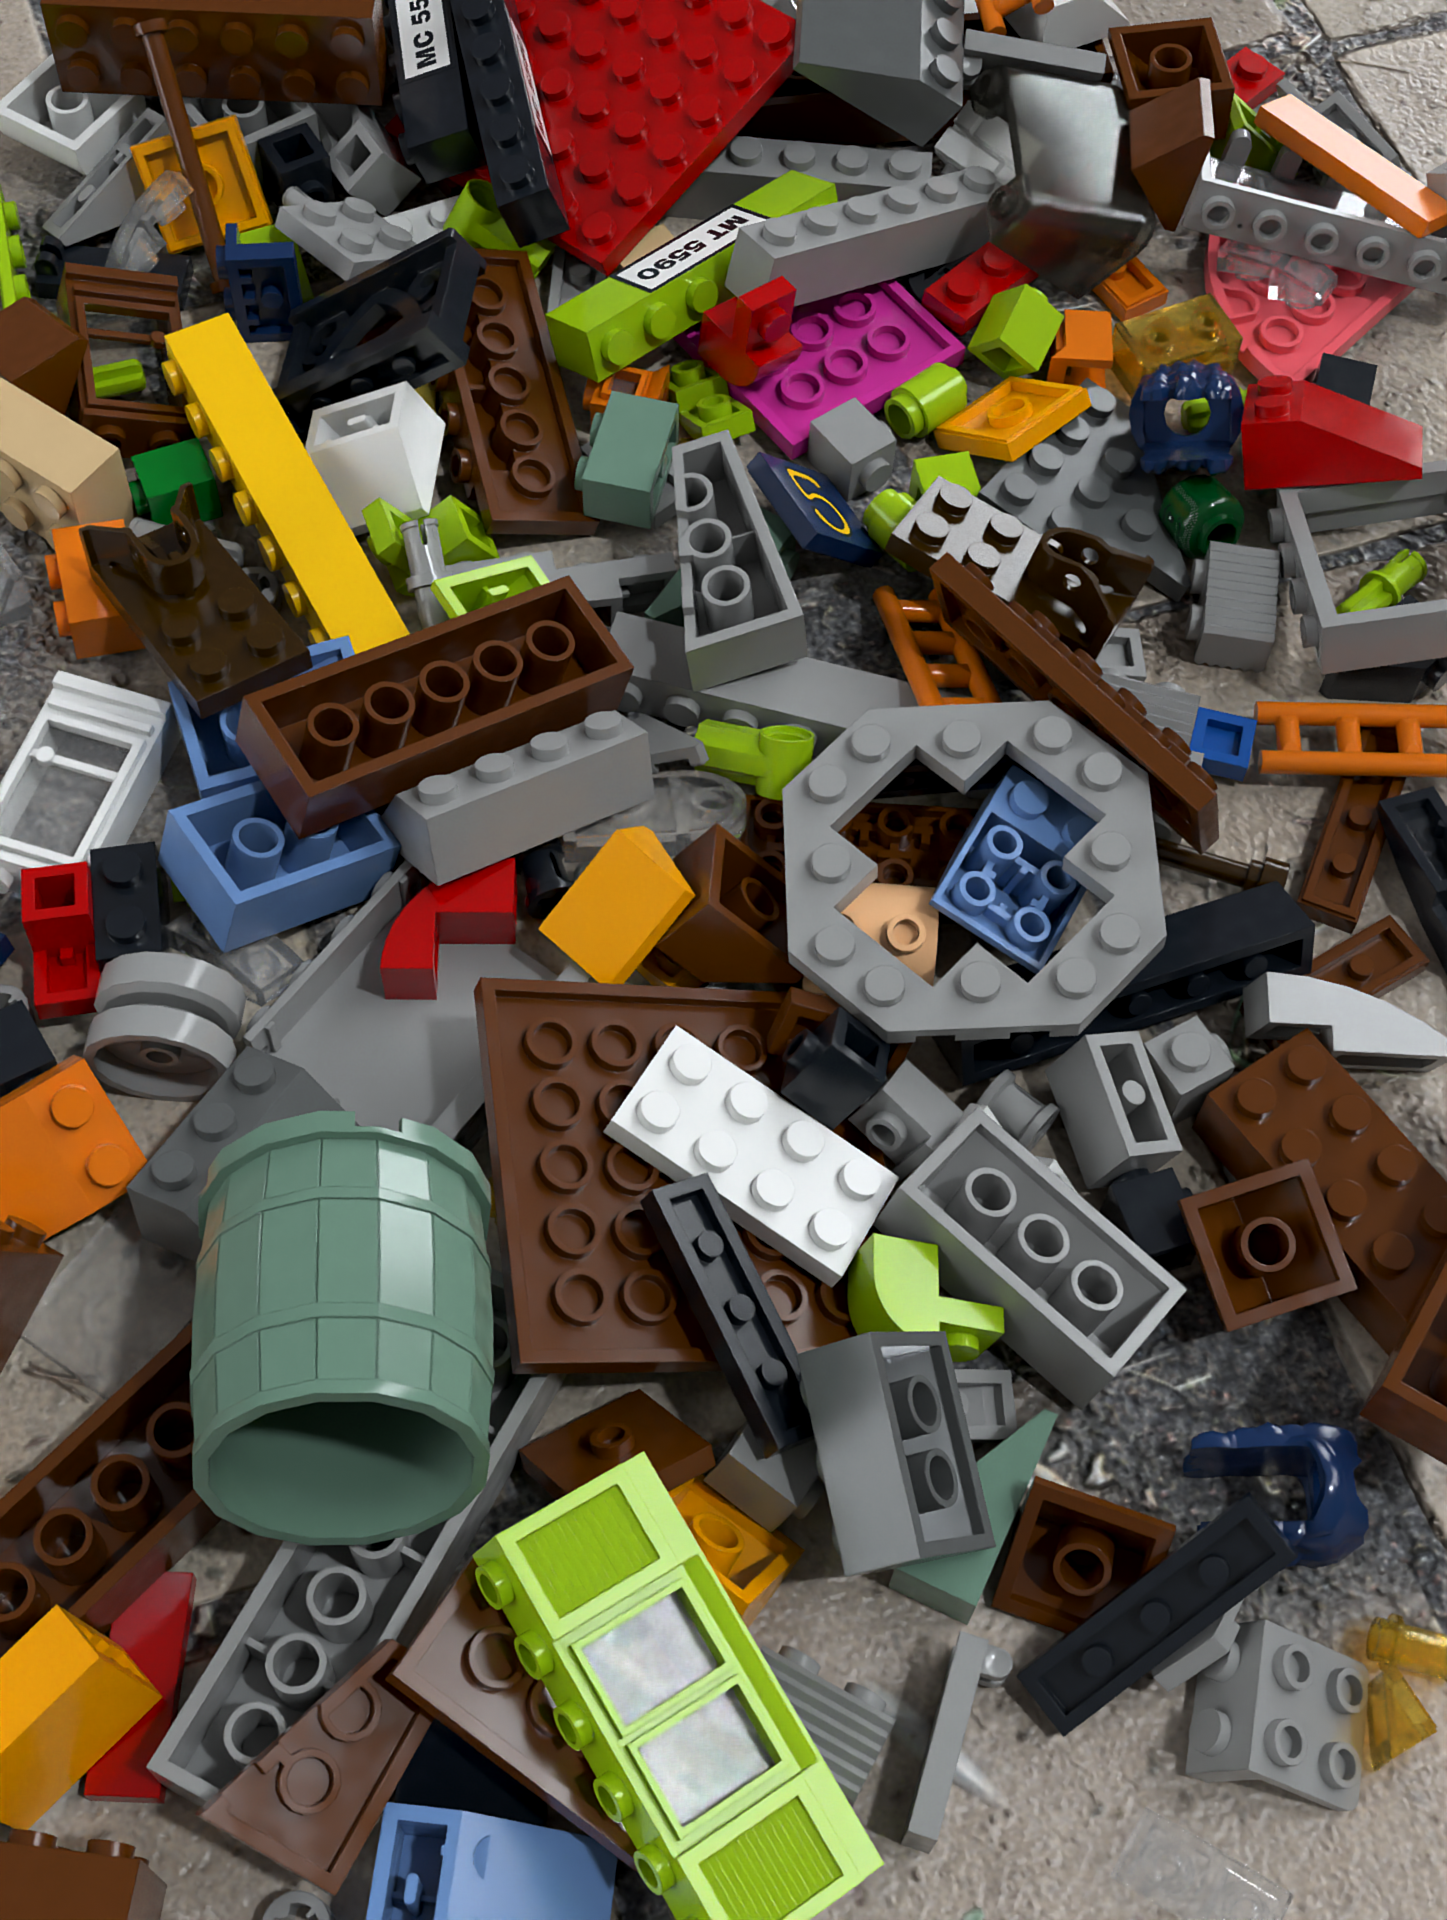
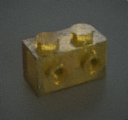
[1111,293,1243,399]

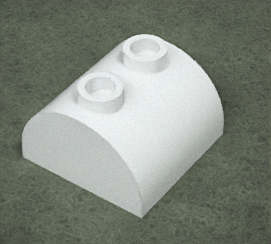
[0,54,146,176]

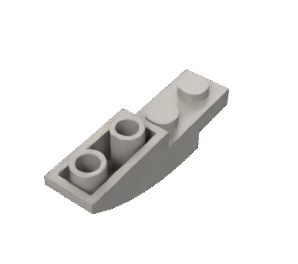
[445,550,676,632]

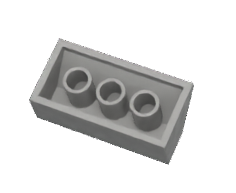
[381,710,655,886]
[873,1107,1187,1411]

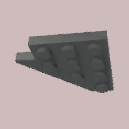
[977,378,1191,603]

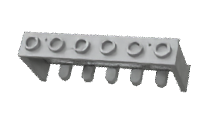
[1181,129,1447,295]

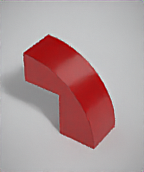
[380,857,518,1000]

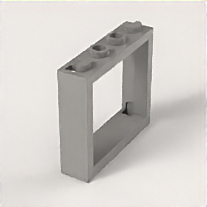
[1267,460,1447,675]

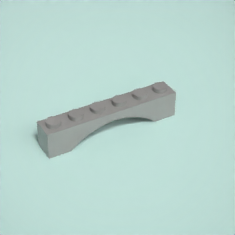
[308,103,422,217]

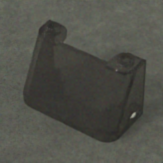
[969,65,1156,300]

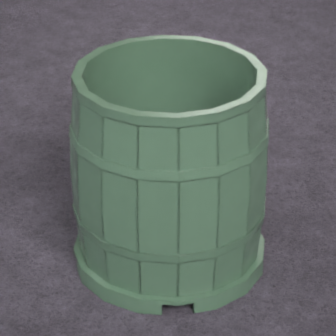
[189,1111,495,1545]

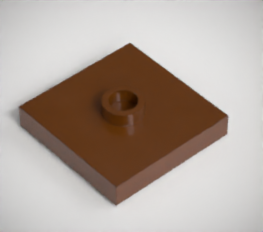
[519,1389,716,1500]

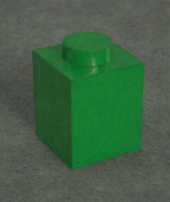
[128,437,223,525]

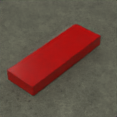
[84,1571,197,1804]

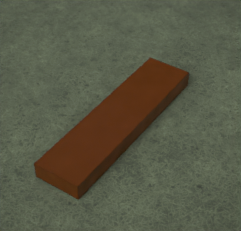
[1296,727,1406,934]

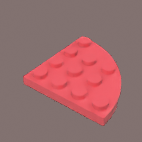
[1203,166,1415,383]

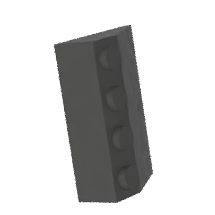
[793,0,964,147]

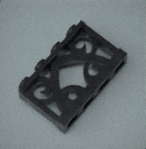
[272,228,487,443]

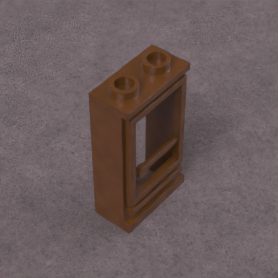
[56,262,196,459]

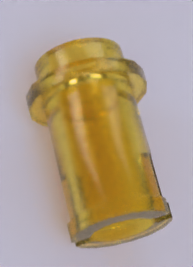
[1366,1613,1447,1682]

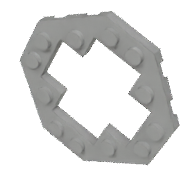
[782,700,1167,1043]

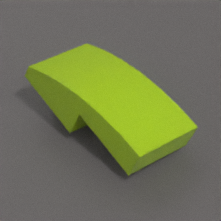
[669,360,756,440]

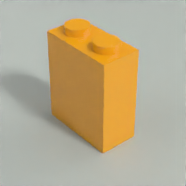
[0,1604,163,1830]

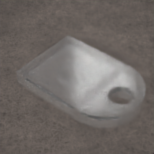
[562,770,747,863]

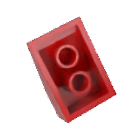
[1241,375,1423,490]

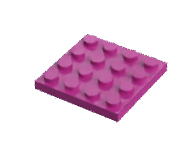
[673,279,966,460]

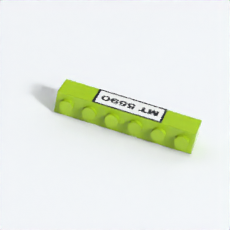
[545,170,838,383]

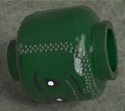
[1158,474,1245,560]

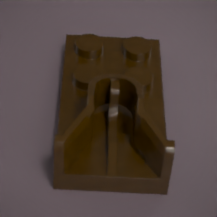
[884,476,1154,661]
[78,482,313,720]

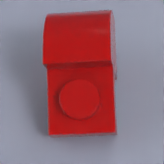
[697,276,803,386]
[21,861,101,1020]

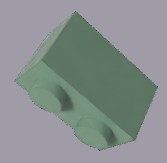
[574,391,679,529]

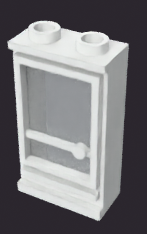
[0,670,181,894]

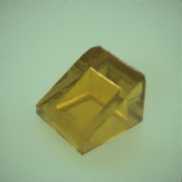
[1367,1664,1437,1772]

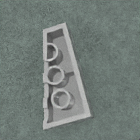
[672,429,808,693]

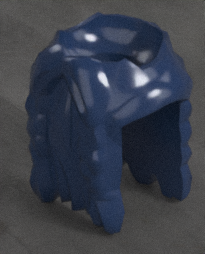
[1129,359,1244,476]
[1183,1422,1369,1570]

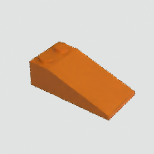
[0,1055,148,1240]

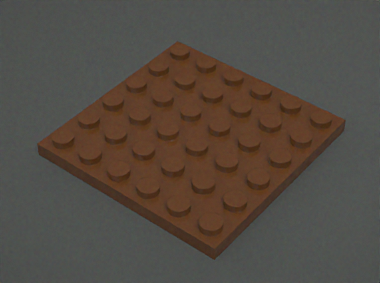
[474,977,891,1374]

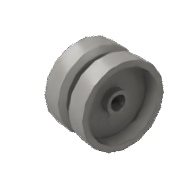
[82,951,246,1102]

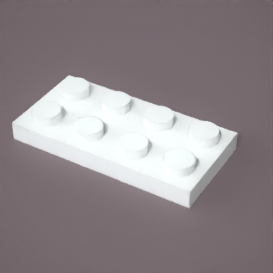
[603,1025,899,1288]

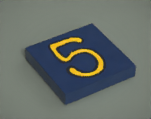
[746,452,884,568]

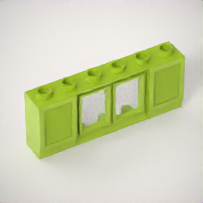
[472,1451,884,1920]

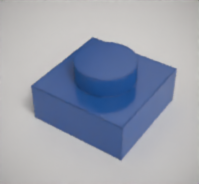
[1189,707,1257,782]

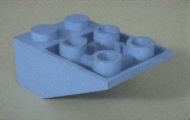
[929,764,1097,974]
[366,1802,618,1920]

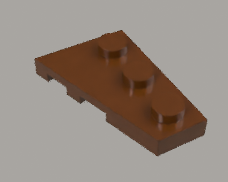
[195,1639,434,1896]

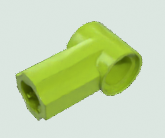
[443,179,556,279]
[694,719,815,801]

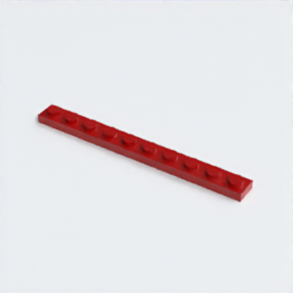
[921,47,1285,336]

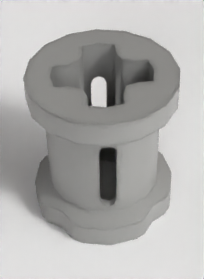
[977,1069,1060,1152]

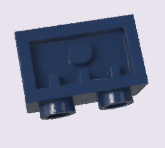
[216,223,303,343]

